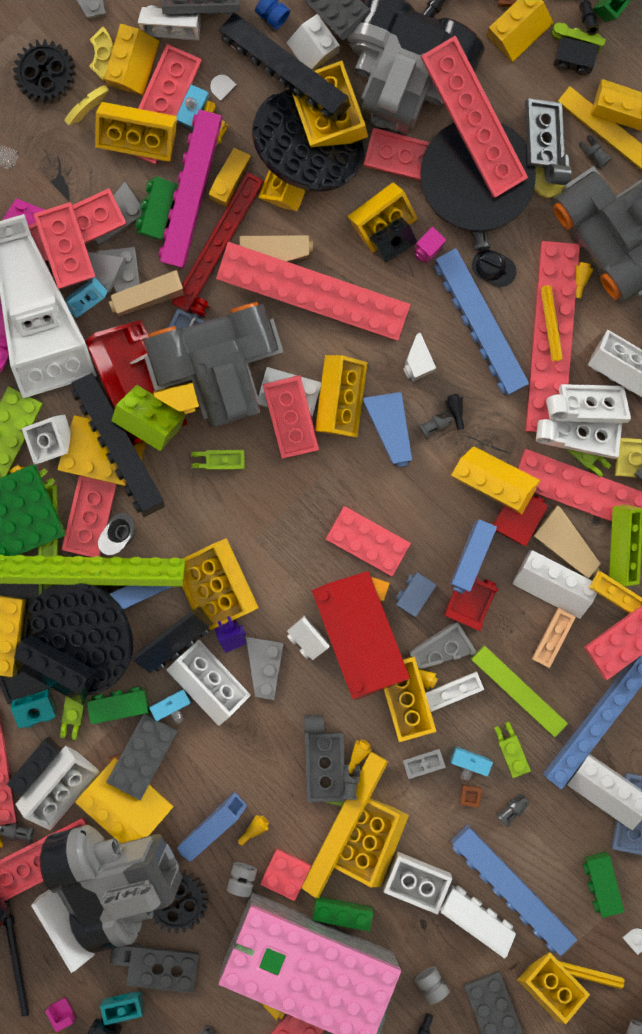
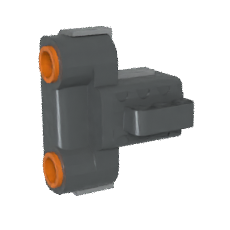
[551,166,642,304]
[143,302,283,427]

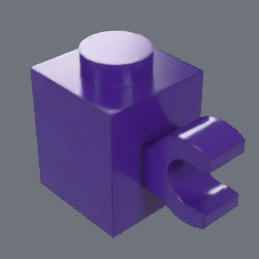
[215,616,247,653]

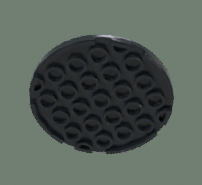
[252,89,364,192]
[420,122,536,232]
[24,583,133,695]

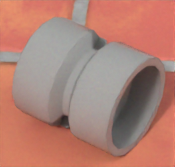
[226,862,257,897]
[414,966,450,1005]

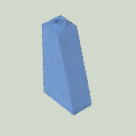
[363,392,412,467]
[450,519,497,594]
[110,586,171,609]
[177,792,247,862]

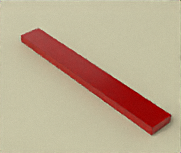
[171,171,264,313]

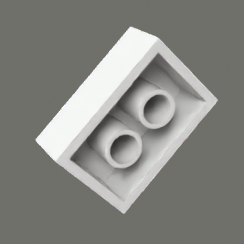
[383,851,452,915]

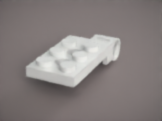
[546,384,631,423]
[536,419,622,459]

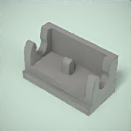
[403,749,446,780]

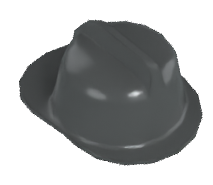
[98,513,136,556]

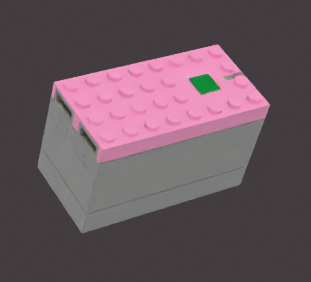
[219,892,401,1034]

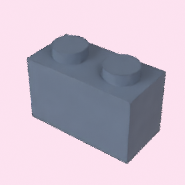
[395,572,436,617]

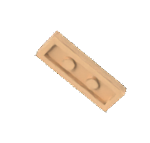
[532,608,576,668]

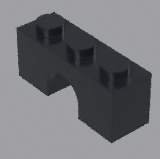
[6,737,62,797]

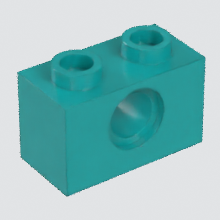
[11,689,57,729]
[100,990,145,1025]

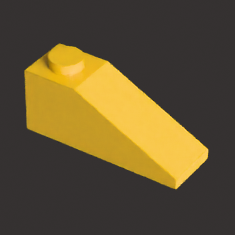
[208,148,251,207]

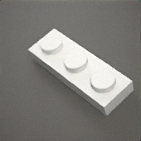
[425,671,484,712]

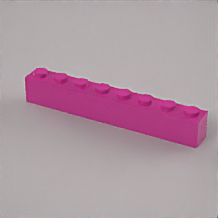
[158,110,223,269]

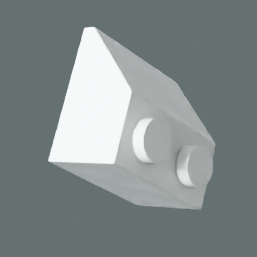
[286,14,340,71]
[403,333,436,382]
[22,414,71,465]
[287,615,330,660]

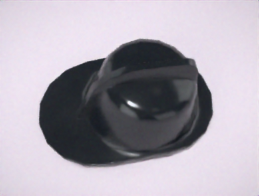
[472,249,516,287]

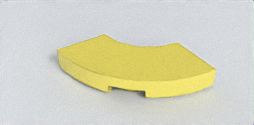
[89,27,114,82]
[64,85,109,125]

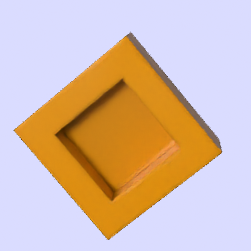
[371,577,390,601]

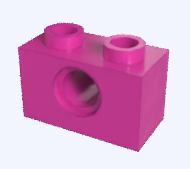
[414,226,446,264]

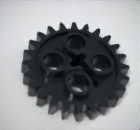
[13,39,76,104]
[152,870,208,934]

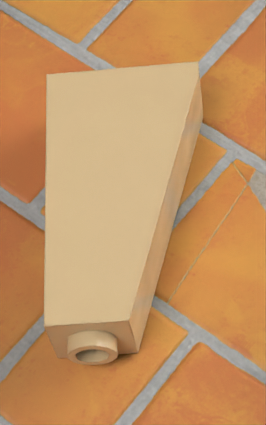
[240,235,313,264]
[109,270,184,316]
[532,506,601,579]

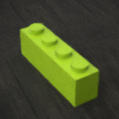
[609,505,642,586]

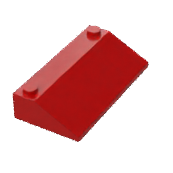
[85,320,187,446]
[311,571,411,700]

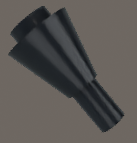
[444,394,465,430]

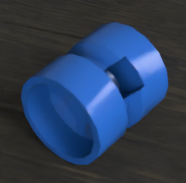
[255,0,291,30]

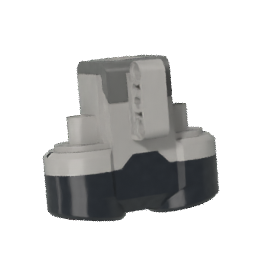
[346,0,485,136]
[40,825,183,953]

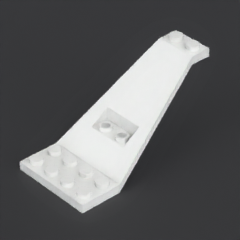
[0,214,97,398]

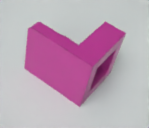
[45,997,76,1032]

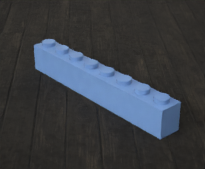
[434,248,529,396]
[543,655,642,790]
[451,824,577,956]

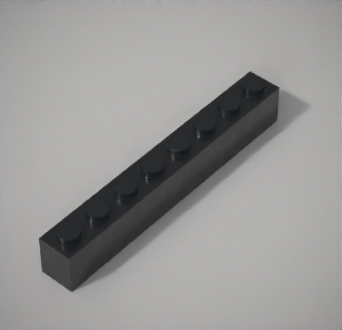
[219,13,351,123]
[71,373,164,518]

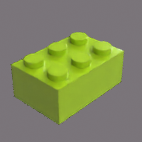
[111,385,185,451]

